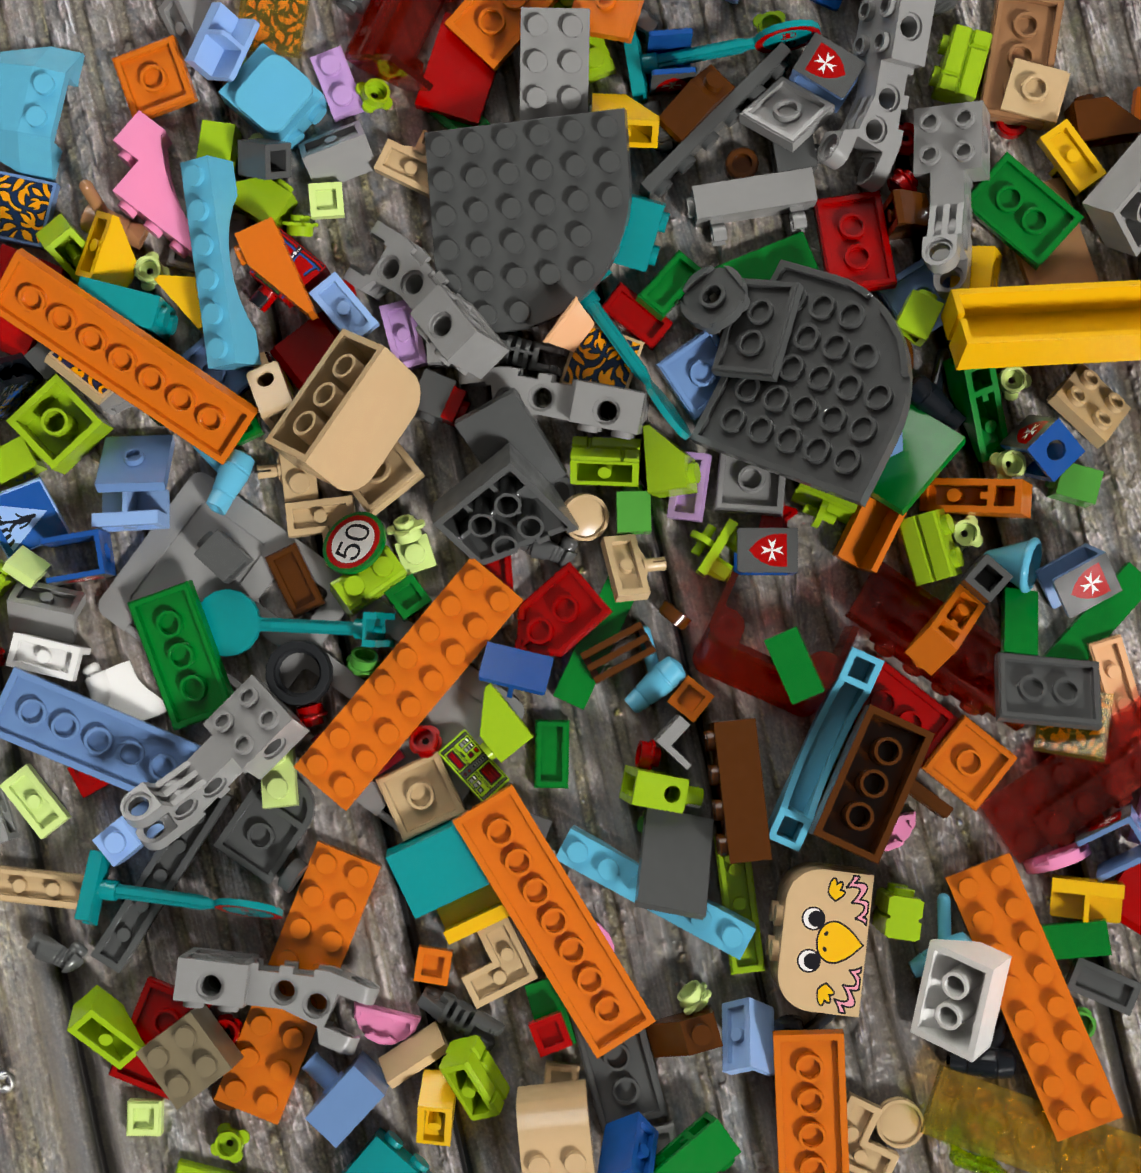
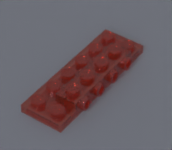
[845,562,1024,731]
[980,695,1141,864]

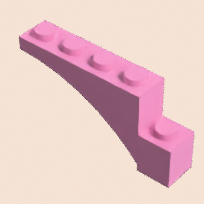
[112,110,193,259]

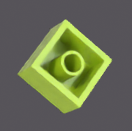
[6,374,114,475]

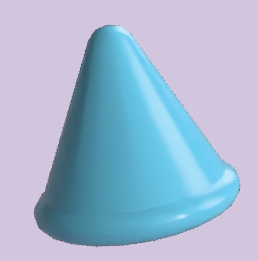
[983,537,1042,593]

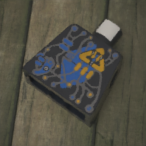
[0,353,44,419]

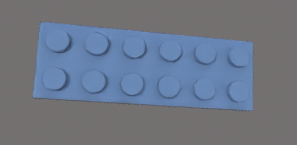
[0,666,202,792]

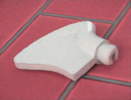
[82,660,167,721]

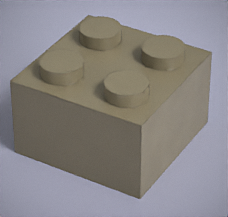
[136,1004,244,1110]

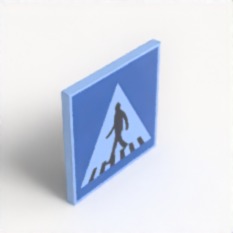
[0,477,71,559]

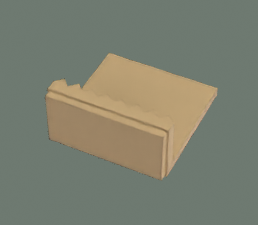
[1000,58,1071,131]

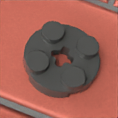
[680,265,750,335]

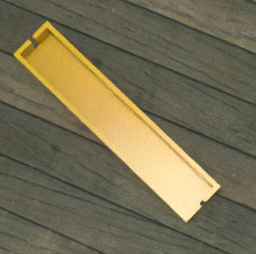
[941,280,1141,370]

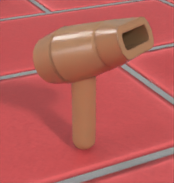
[79,179,149,250]

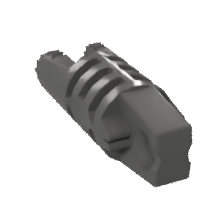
[498,333,568,378]
[417,985,505,1051]

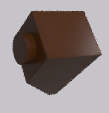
[659,64,735,144]
[1064,94,1141,148]
[883,189,930,241]
[646,1004,723,1058]

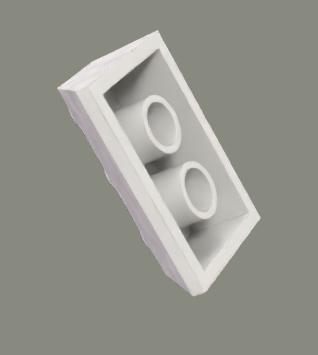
[910,939,1012,1062]

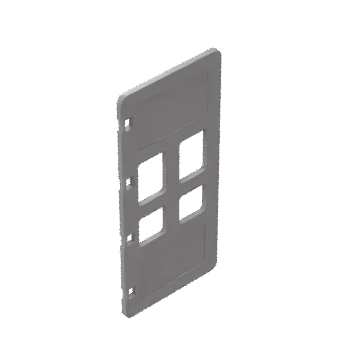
[98,472,525,833]

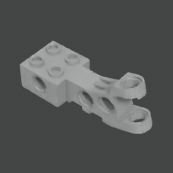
[817,0,936,193]
[913,100,990,300]
[343,220,510,379]
[458,366,651,440]
[120,675,310,851]
[173,947,380,1055]

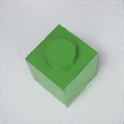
[1045,463,1104,508]
[615,485,651,535]

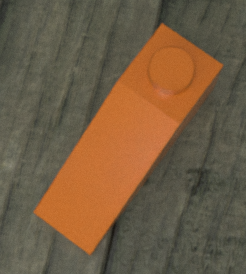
[233,217,319,320]
[919,478,1033,518]
[904,584,986,676]

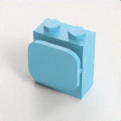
[218,43,328,150]

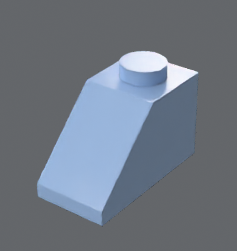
[92,801,164,867]

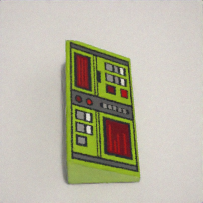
[438,729,510,802]

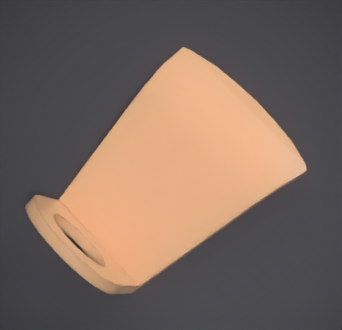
[542,296,595,352]

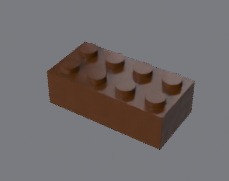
[808,704,935,864]
[703,718,772,864]

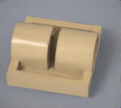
[1046,363,1131,449]

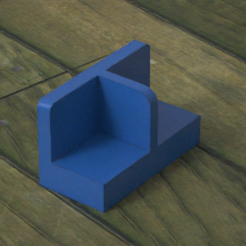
[478,641,554,698]
[597,1111,659,1173]

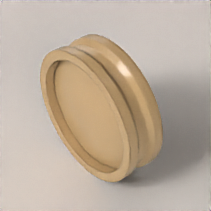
[564,493,609,541]
[875,1096,925,1149]

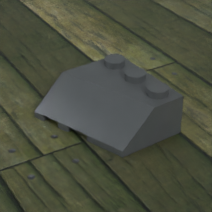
[433,442,579,565]

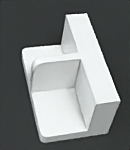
[5,632,91,681]

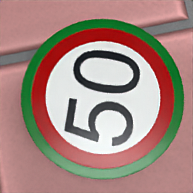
[323,512,386,575]

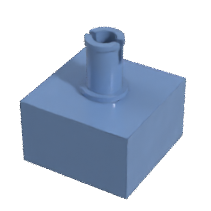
[301,1051,389,1148]

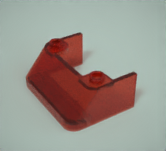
[345,0,458,91]
[692,571,859,717]

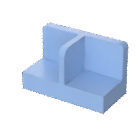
[184,2,260,82]
[309,271,380,338]
[91,489,170,532]
[722,997,774,1076]

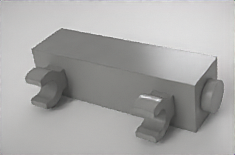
[685,167,818,247]

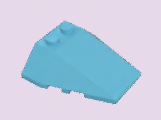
[0,46,85,182]

